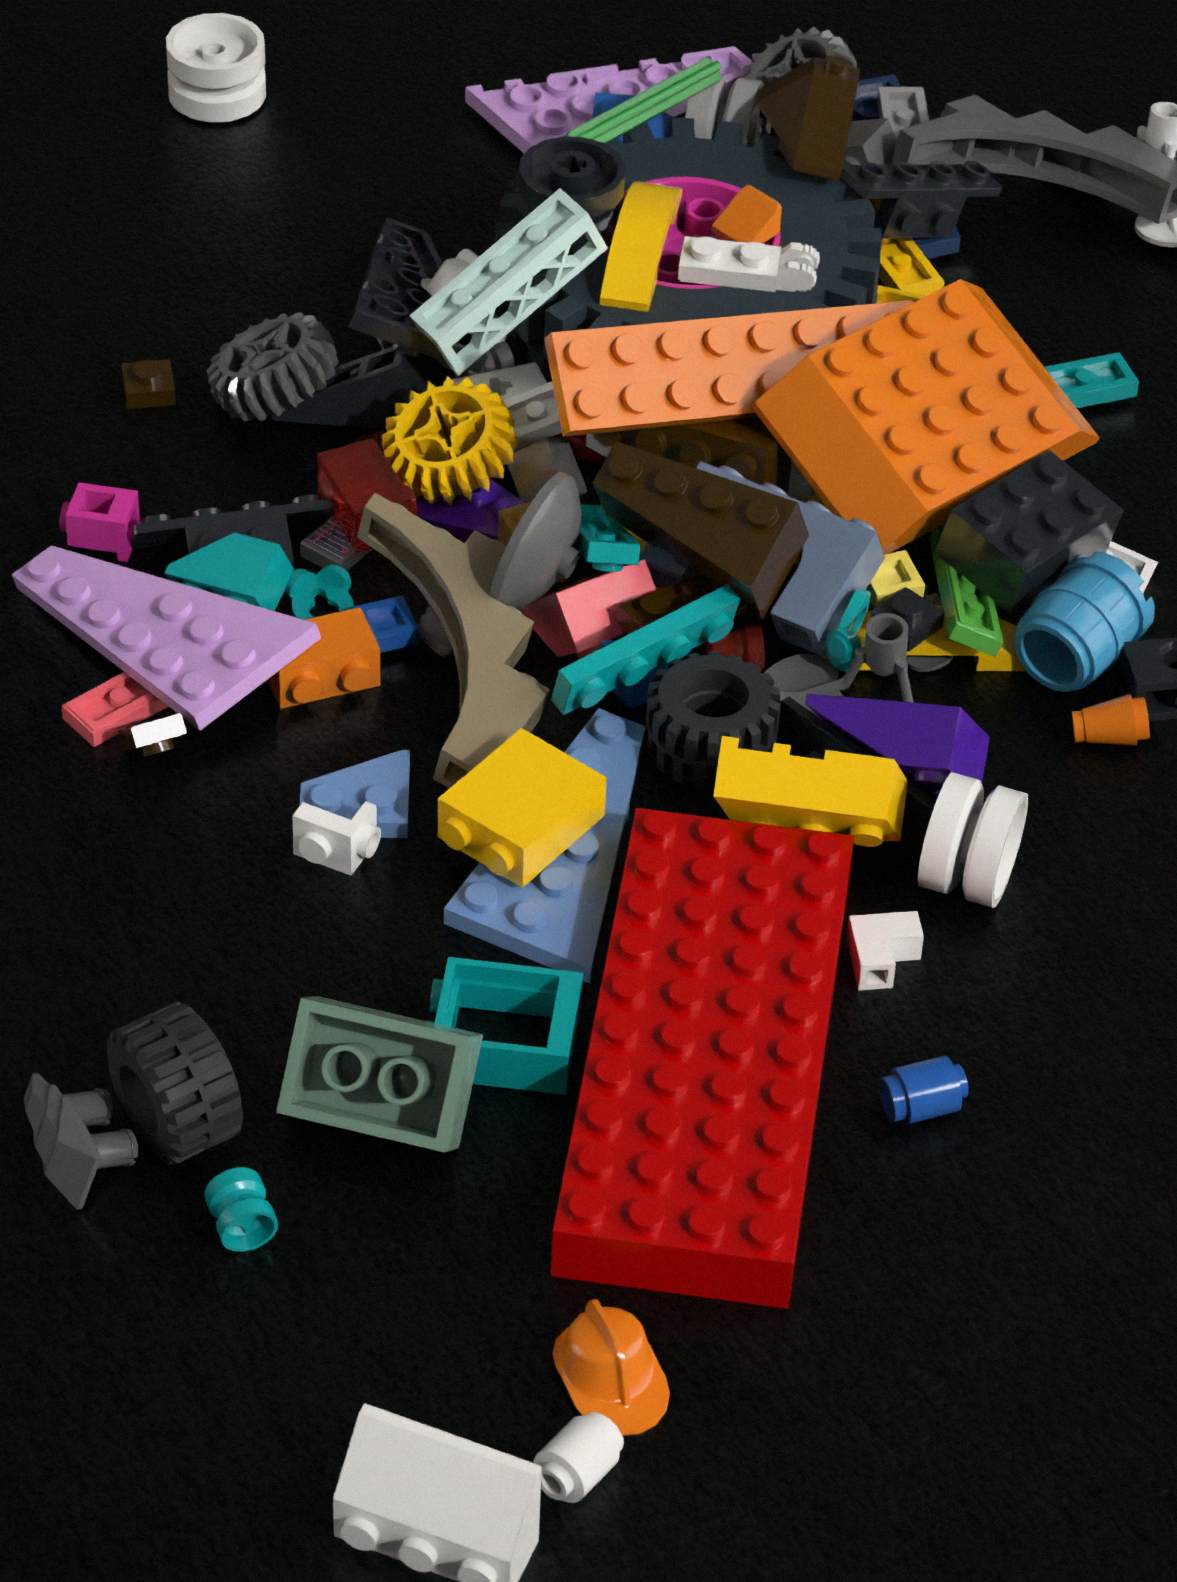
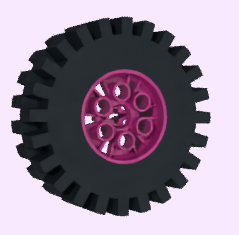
[495,118,882,422]

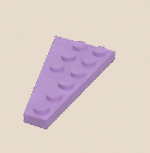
[465,46,753,154]
[12,545,321,730]

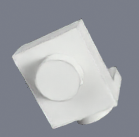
[292,801,381,875]

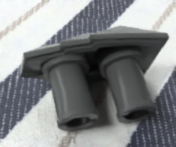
[24,1073,138,1209]

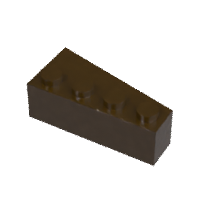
[586,418,792,496]
[592,441,809,620]

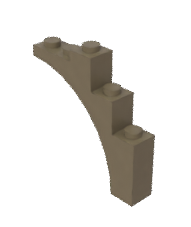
[357,493,550,788]

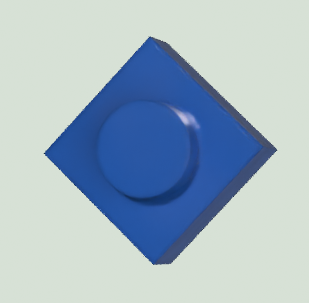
[354,595,419,653]

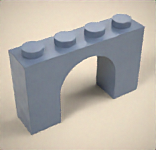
[639,461,885,657]

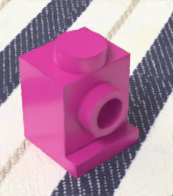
[59,483,140,562]

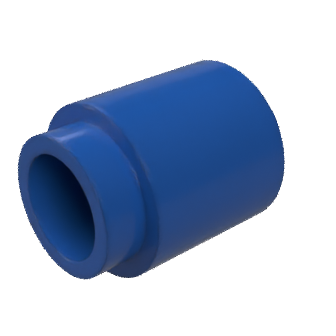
[878,1055,969,1125]

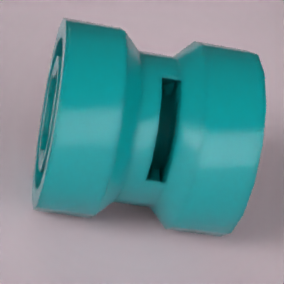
[204,1167,278,1252]

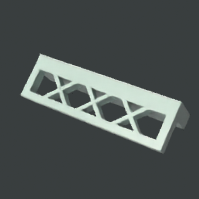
[410,188,608,376]

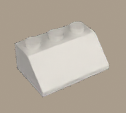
[333,1403,542,1582]

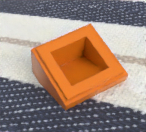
[711,185,782,243]

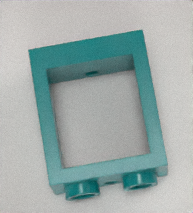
[425,957,583,1095]

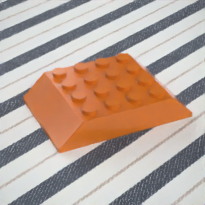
[752,279,1100,555]

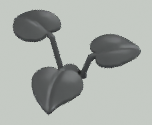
[764,593,954,720]

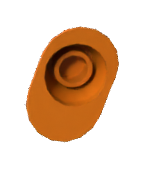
[553,1299,670,1436]

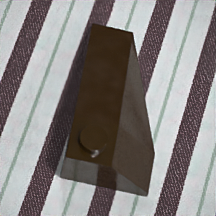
[754,56,860,181]

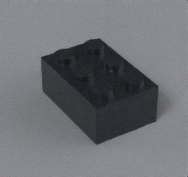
[935,450,1124,615]

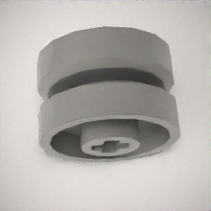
[685,75,764,147]

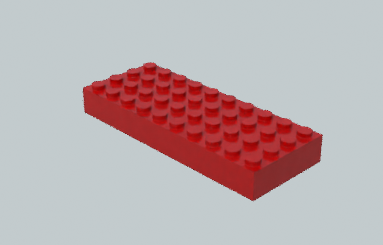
[551,808,854,1309]

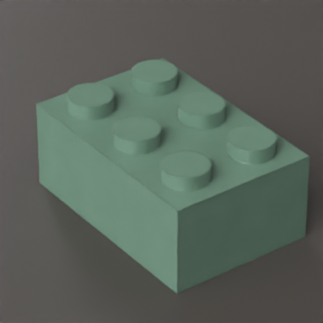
[276,996,483,1152]

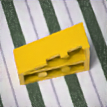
[713,736,908,847]

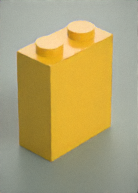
[438,728,607,888]

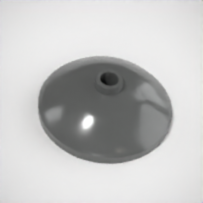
[489,472,582,611]

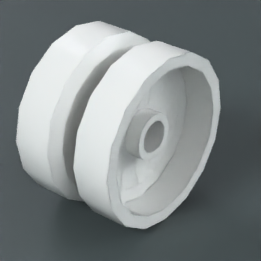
[166,13,266,122]
[918,772,1028,908]

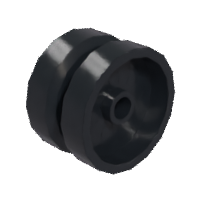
[518,136,625,255]

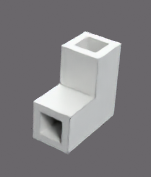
[846,911,924,990]

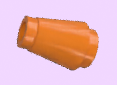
[1071,694,1150,746]

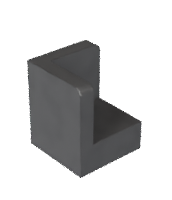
[507,437,587,503]

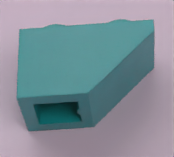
[165,532,294,611]

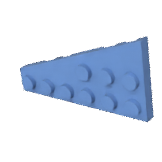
[444,708,645,984]

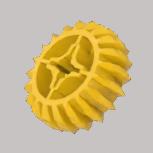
[381,376,517,505]

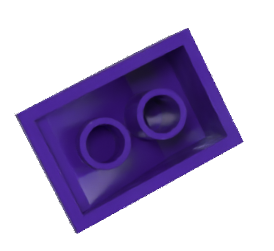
[805,694,990,801]

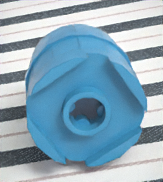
[1014,551,1155,692]

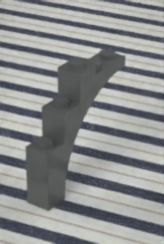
[891,95,1177,224]

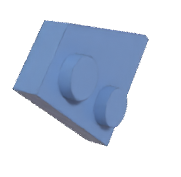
[300,750,410,838]

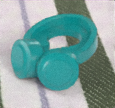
[284,565,354,620]
[825,588,871,673]

